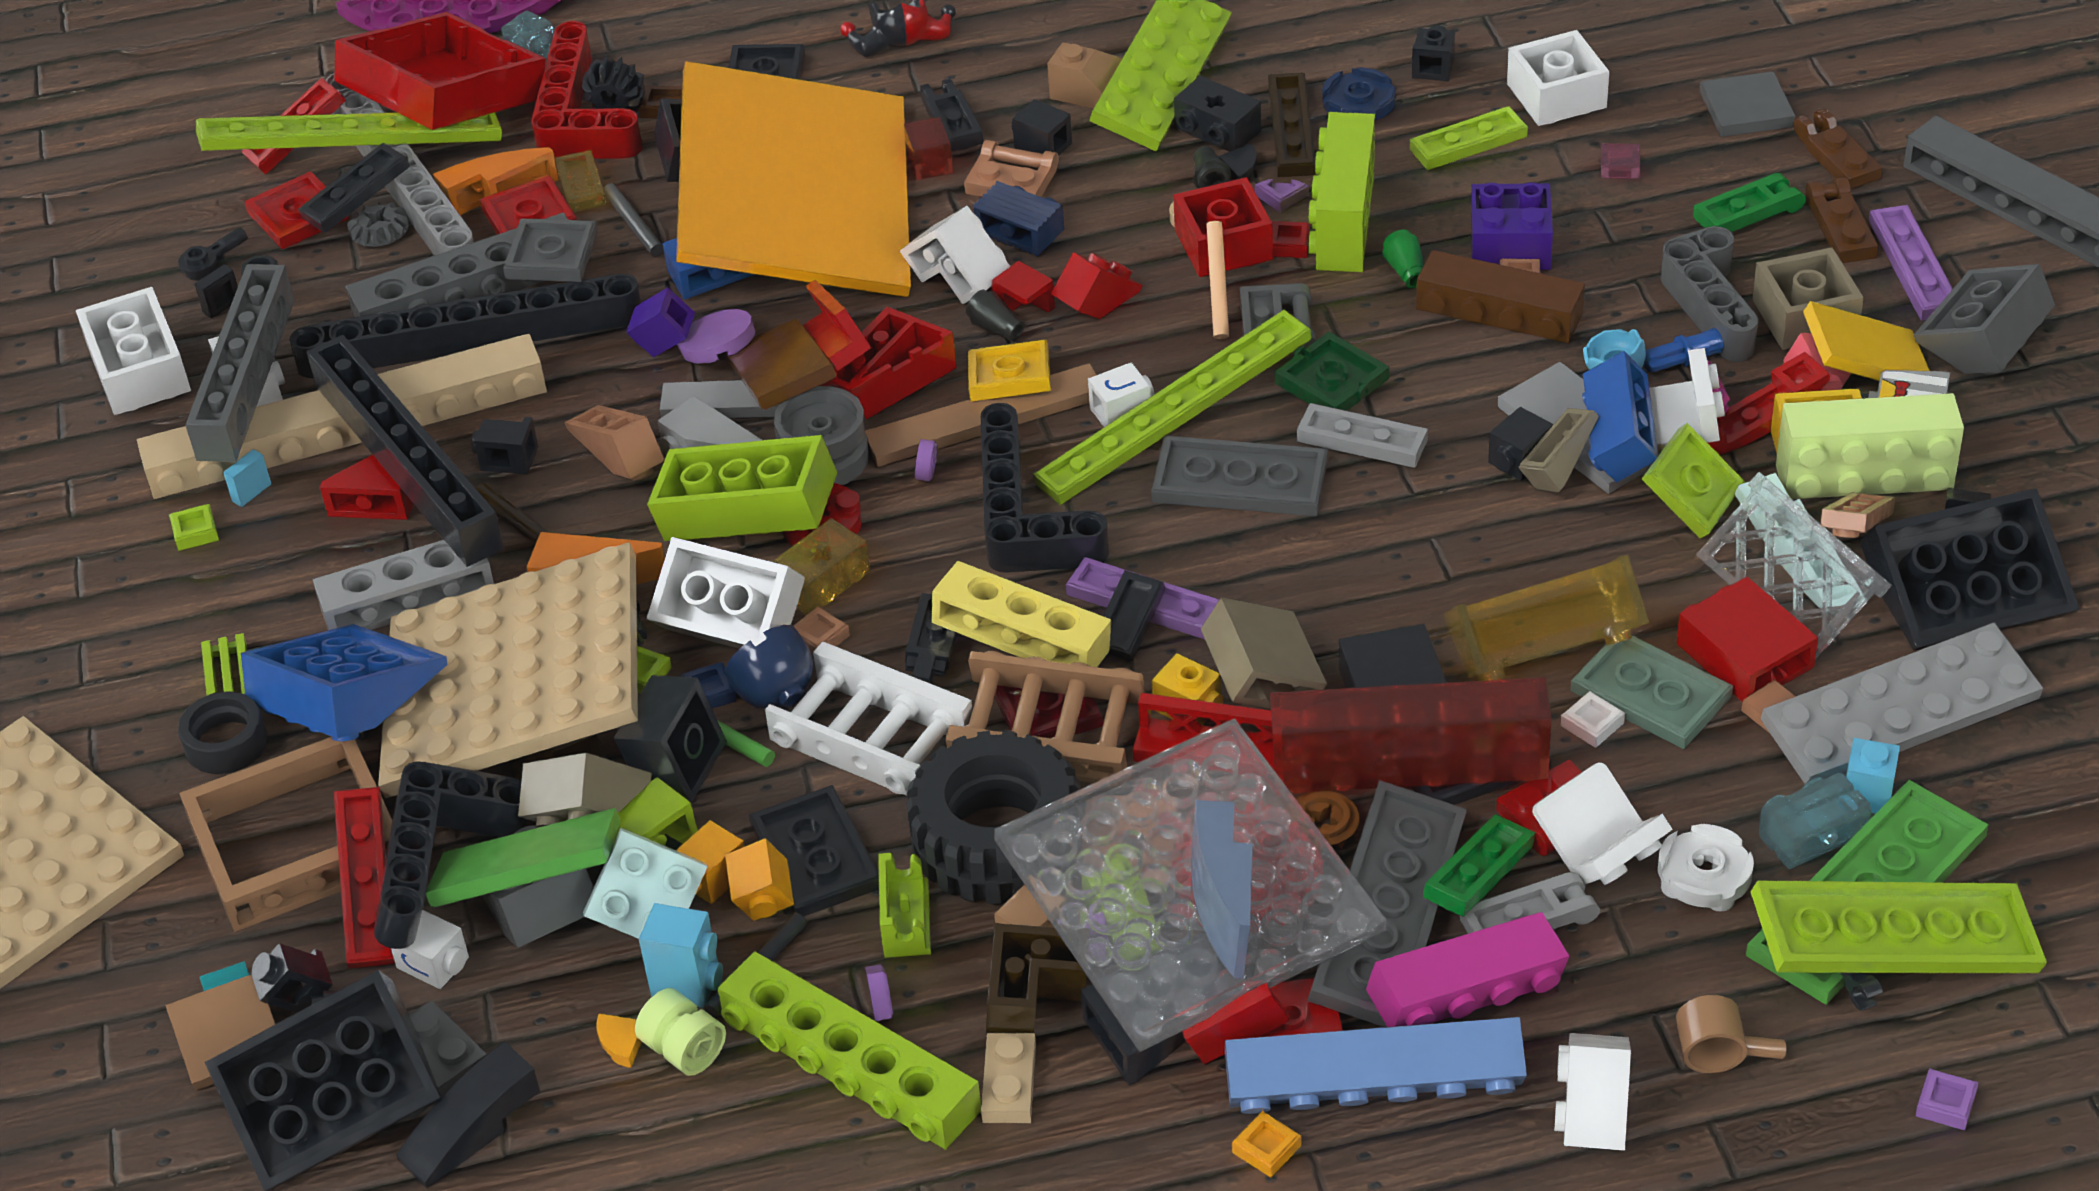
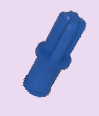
[1644,328,1724,372]

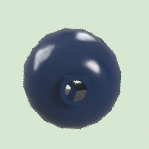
[724,624,814,709]

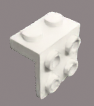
[1649,348,1725,450]
[1533,763,1673,885]

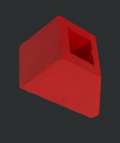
[1051,252,1143,319]

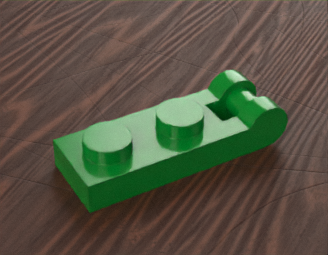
[1693,173,1806,232]

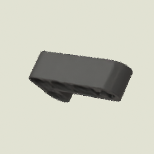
[1660,226,1758,362]

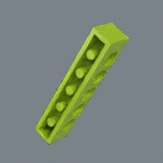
[718,951,981,1150]

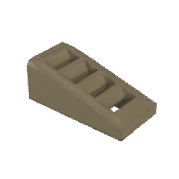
[1519,408,1599,493]

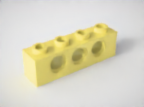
[932,561,1111,667]

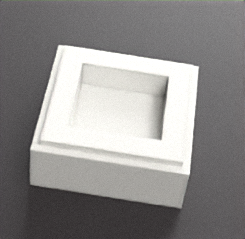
[1561,691,1625,748]

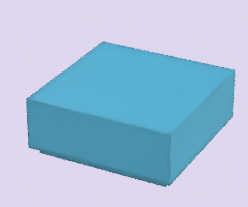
[223,449,271,507]

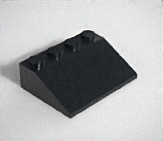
[1860,488,2080,650]
[205,970,442,1191]

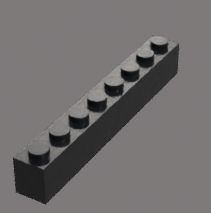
[307,335,504,567]

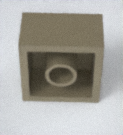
[1752,247,1864,350]

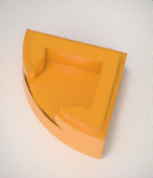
[596,1014,642,1068]

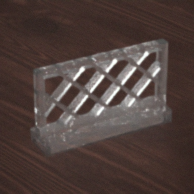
[1696,472,1892,659]

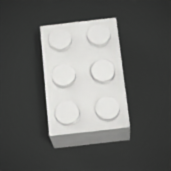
[76,287,191,415]
[646,537,805,649]

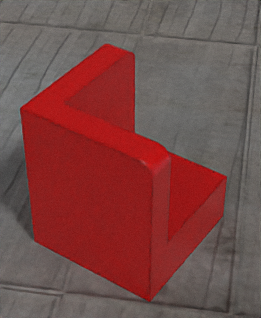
[992,261,1055,313]

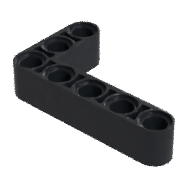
[980,403,1109,573]
[374,761,527,949]

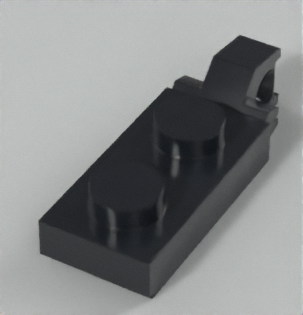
[905,593,958,685]

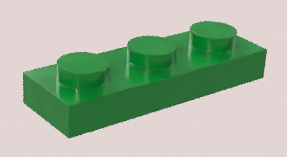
[1423,814,1535,917]

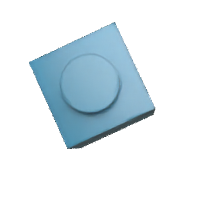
[1842,738,1900,814]

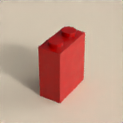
[1676,577,1818,703]

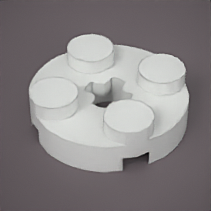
[1658,824,1754,912]

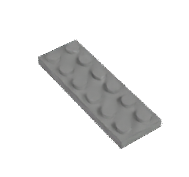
[1761,623,2043,787]

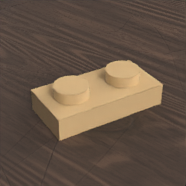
[981,1033,1036,1123]

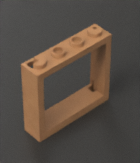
[179,737,392,932]

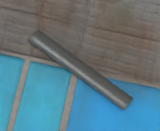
[603,183,664,257]

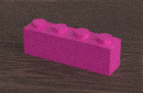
[1366,912,1569,1027]

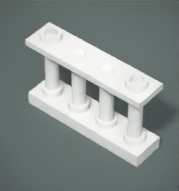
[765,641,973,796]

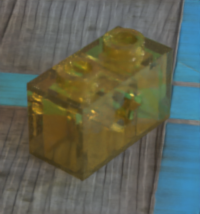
[772,518,870,615]

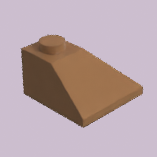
[1047,42,1123,109]

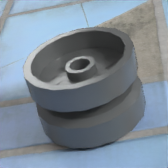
[774,386,869,485]

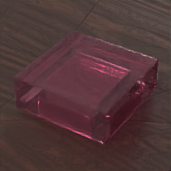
[1600,143,1640,179]

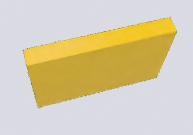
[1803,301,1930,381]

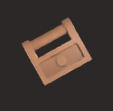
[964,140,1059,197]

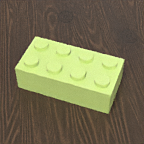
[1776,393,1964,499]

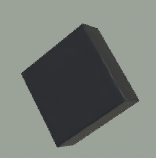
[194,264,238,318]

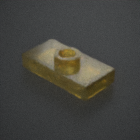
[555,150,607,212]

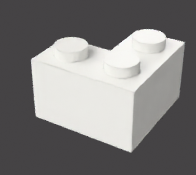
[900,206,1010,304]
[1554,1033,1631,1150]

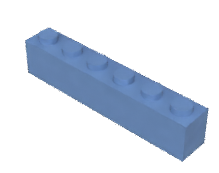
[1225,1017,1527,1114]

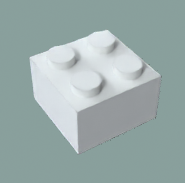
[1507,30,1609,126]

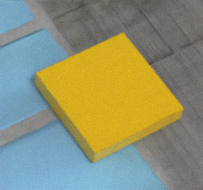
[968,340,1051,402]

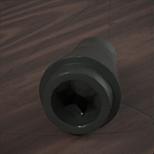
[1193,146,1231,189]
[966,289,1025,342]

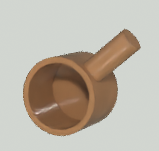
[1676,995,1786,1073]

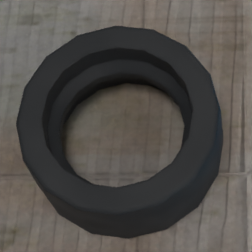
[178,691,267,774]

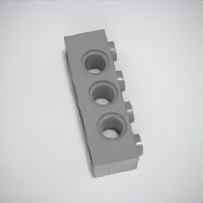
[312,540,494,630]

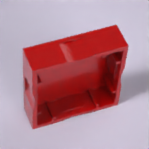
[334,12,545,130]

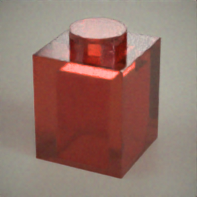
[904,117,953,180]

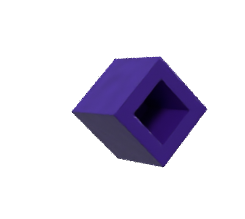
[626,287,695,358]

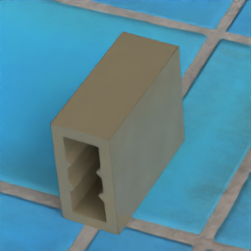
[1201,597,1327,715]

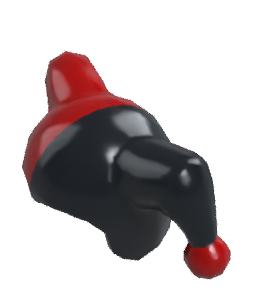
[840,0,956,57]

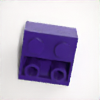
[1471,182,1553,270]

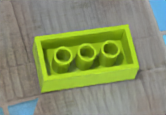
[1309,112,1375,272]
[647,435,838,541]

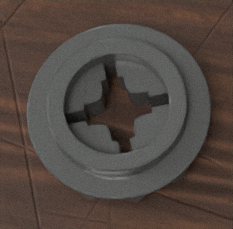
[347,201,409,247]

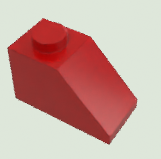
[320,455,413,520]

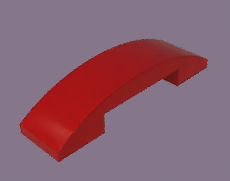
[1707,352,1830,455]

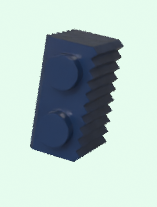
[973,181,1064,257]

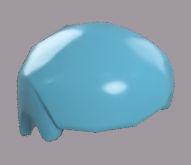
[1583,329,1646,370]

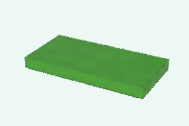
[425,807,621,908]

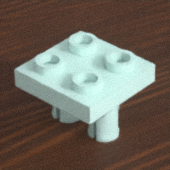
[583,828,708,939]

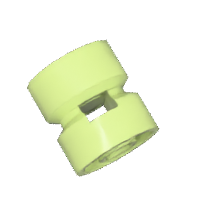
[635,988,726,1076]

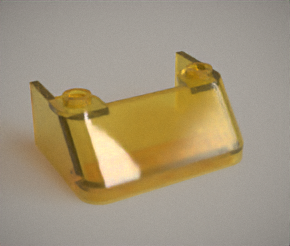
[1444,554,1649,684]

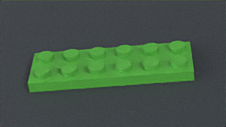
[1746,780,1989,1005]

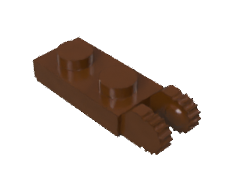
[1793,108,1882,189]

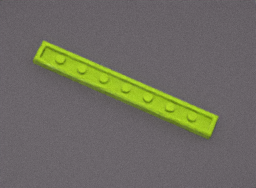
[195,112,502,151]
[1033,310,1311,505]

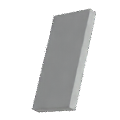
[1498,362,1662,494]

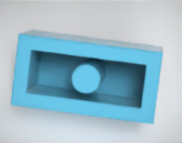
[639,903,723,1008]

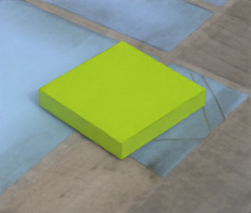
[1642,423,1745,539]

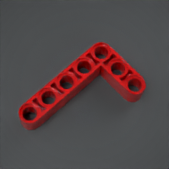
[531,21,643,159]

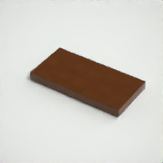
[725,318,837,410]

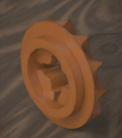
[1287,790,1359,853]

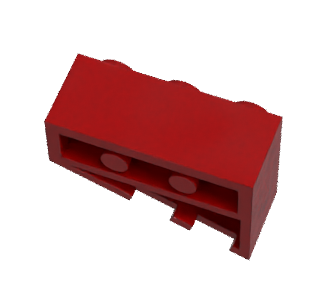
[819,307,957,420]

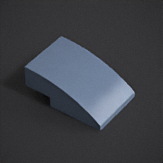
[1191,800,1253,979]

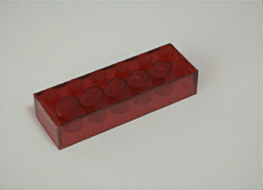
[1270,677,1552,794]

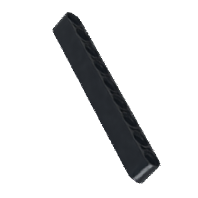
[289,274,641,378]

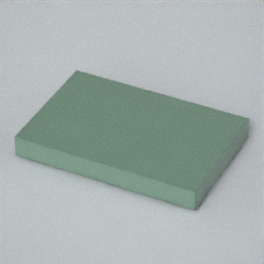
[1570,629,1733,749]

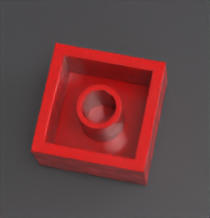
[1173,177,1273,277]

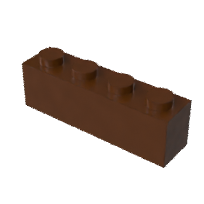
[1416,250,1585,343]

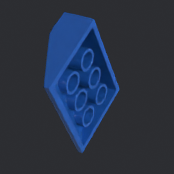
[241,624,447,741]

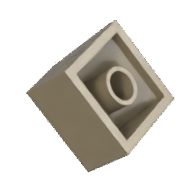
[518,753,652,828]

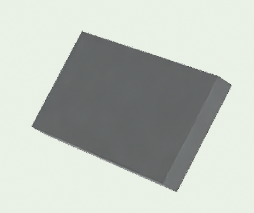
[1151,436,1328,516]

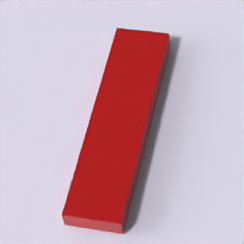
[334,787,395,969]

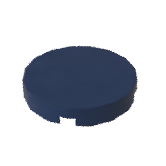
[1322,67,1396,121]

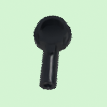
[178,227,248,281]

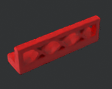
[802,280,871,371]
[1133,693,1318,786]

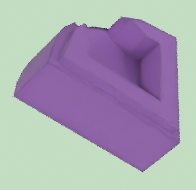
[1255,179,1309,213]
[865,964,893,1021]

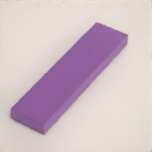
[1869,205,1953,321]
[1066,557,1219,639]

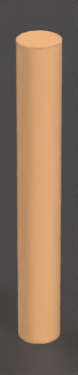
[1206,221,1229,339]

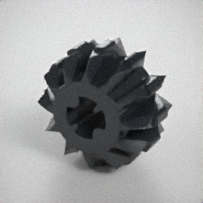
[582,55,645,111]

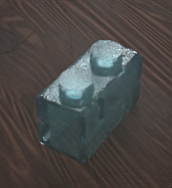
[1759,772,1872,869]

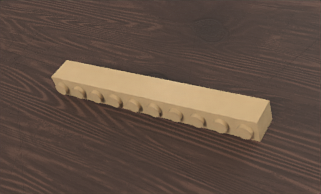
[136,334,547,499]

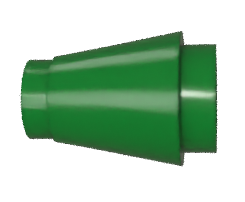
[1382,230,1424,288]

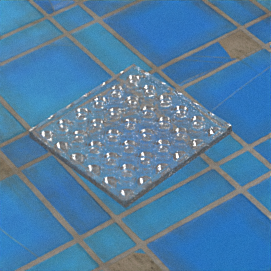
[994,718,1387,1052]

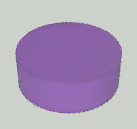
[915,439,938,482]

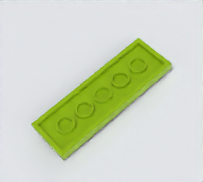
[1089,0,1232,152]
[1750,881,2047,973]

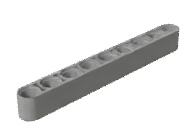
[326,73,474,256]

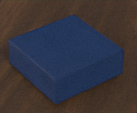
[681,662,736,708]

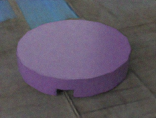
[677,309,756,364]

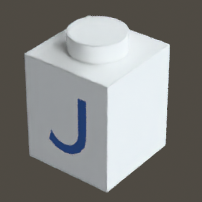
[1088,363,1154,427]
[391,910,469,989]

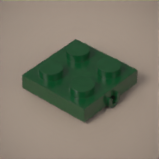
[1275,332,1390,411]

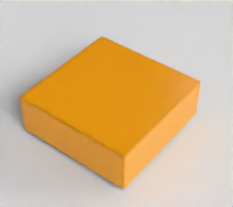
[1232,1111,1302,1178]

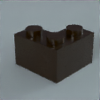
[986,923,1090,1035]

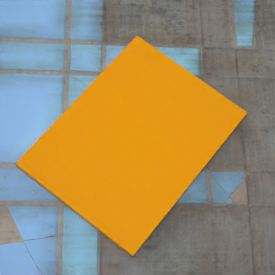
[676,61,911,297]

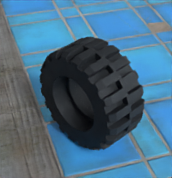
[906,730,1084,904]

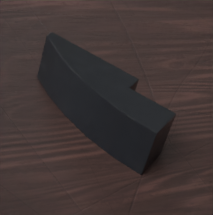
[396,1041,540,1188]

